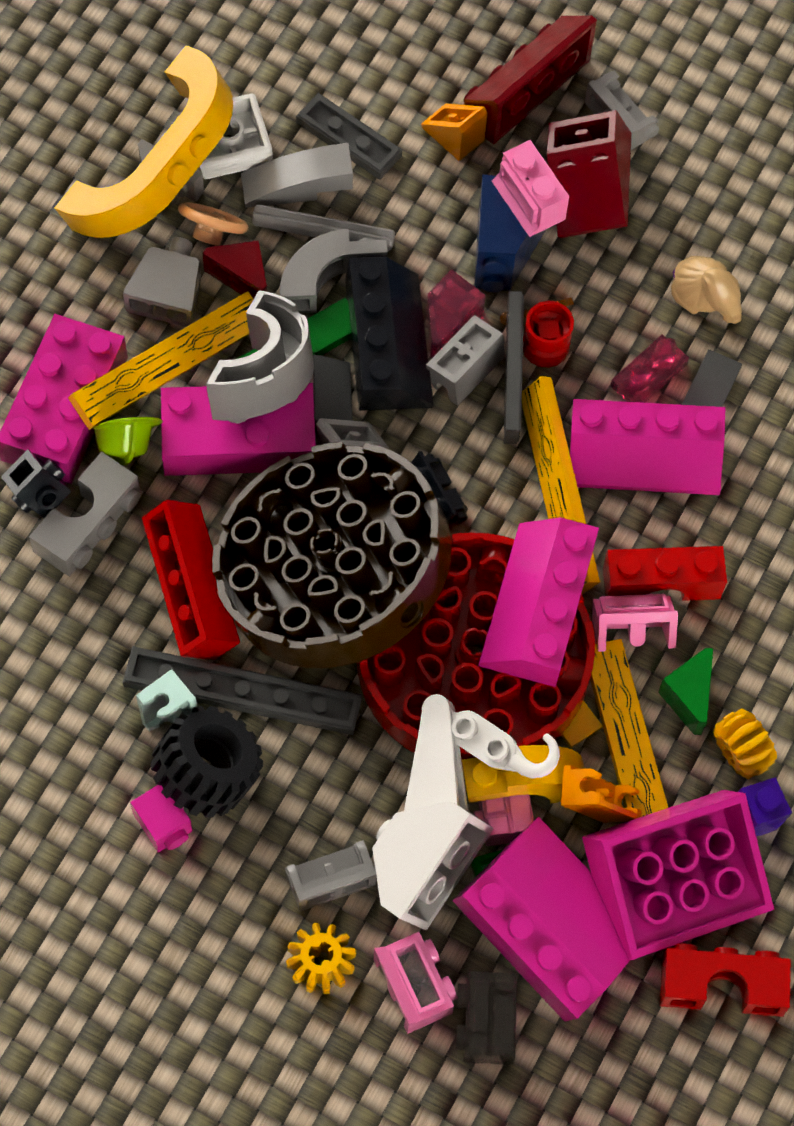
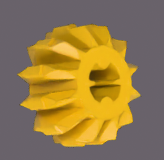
[713,708,777,779]
[286,923,356,994]

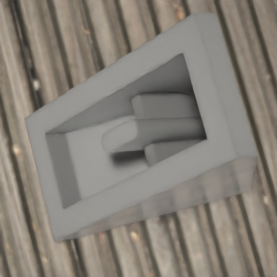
[316,418,389,449]

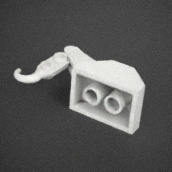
[372,694,560,930]

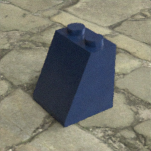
[474,174,546,293]

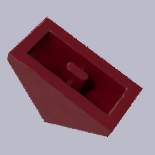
[203,240,267,299]

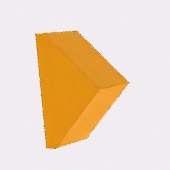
[421,104,487,161]

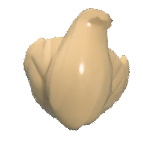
[671,256,742,324]

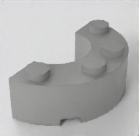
[206,290,314,423]

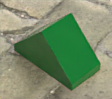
[658,648,714,735]

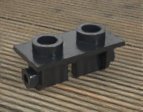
[411,451,468,525]

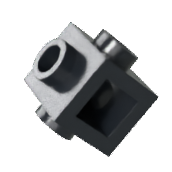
[1,449,71,518]

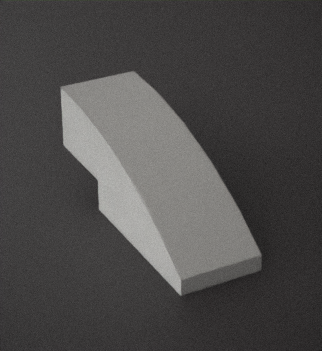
[241,143,353,208]

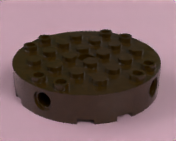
[212,442,452,668]

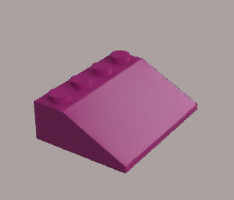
[582,790,774,960]
[452,816,630,1022]

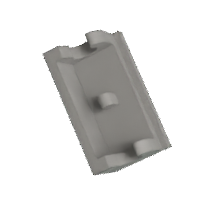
[585,71,659,150]
[426,315,505,406]
[285,840,377,912]

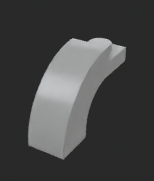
[279,229,387,314]

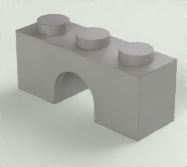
[29,451,141,577]

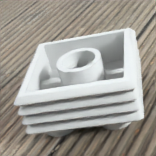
[200,93,273,179]

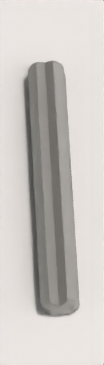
[252,205,395,251]

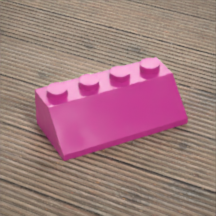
[570,399,726,495]
[479,517,599,687]

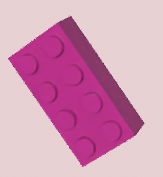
[0,313,128,484]

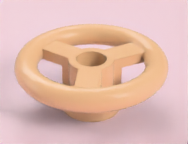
[178,202,248,246]

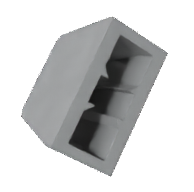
[123,237,201,327]

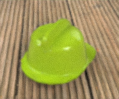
[92,417,163,465]

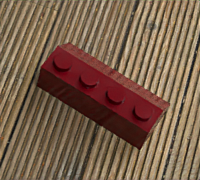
[464,16,597,145]

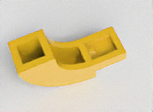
[462,745,584,804]

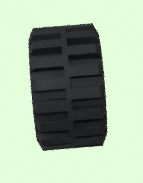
[151,706,263,817]

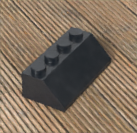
[345,257,434,411]

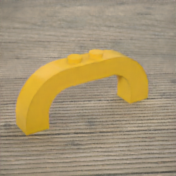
[54,46,233,238]

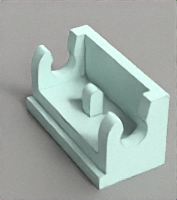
[136,669,197,731]

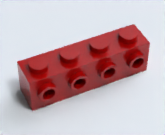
[141,499,241,660]

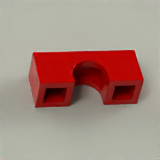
[603,546,727,601]
[660,943,791,1017]

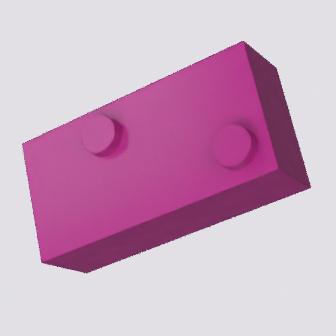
[161,383,316,476]

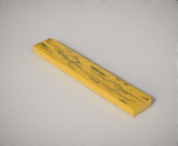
[68,291,253,430]
[522,376,600,594]
[590,639,668,817]

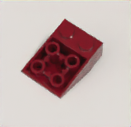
[547,110,632,238]

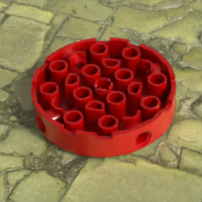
[357,532,595,767]

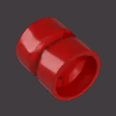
[523,301,574,368]

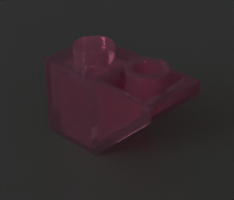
[426,269,486,358]

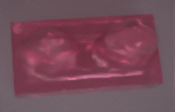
[610,334,689,403]

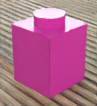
[130,785,192,853]

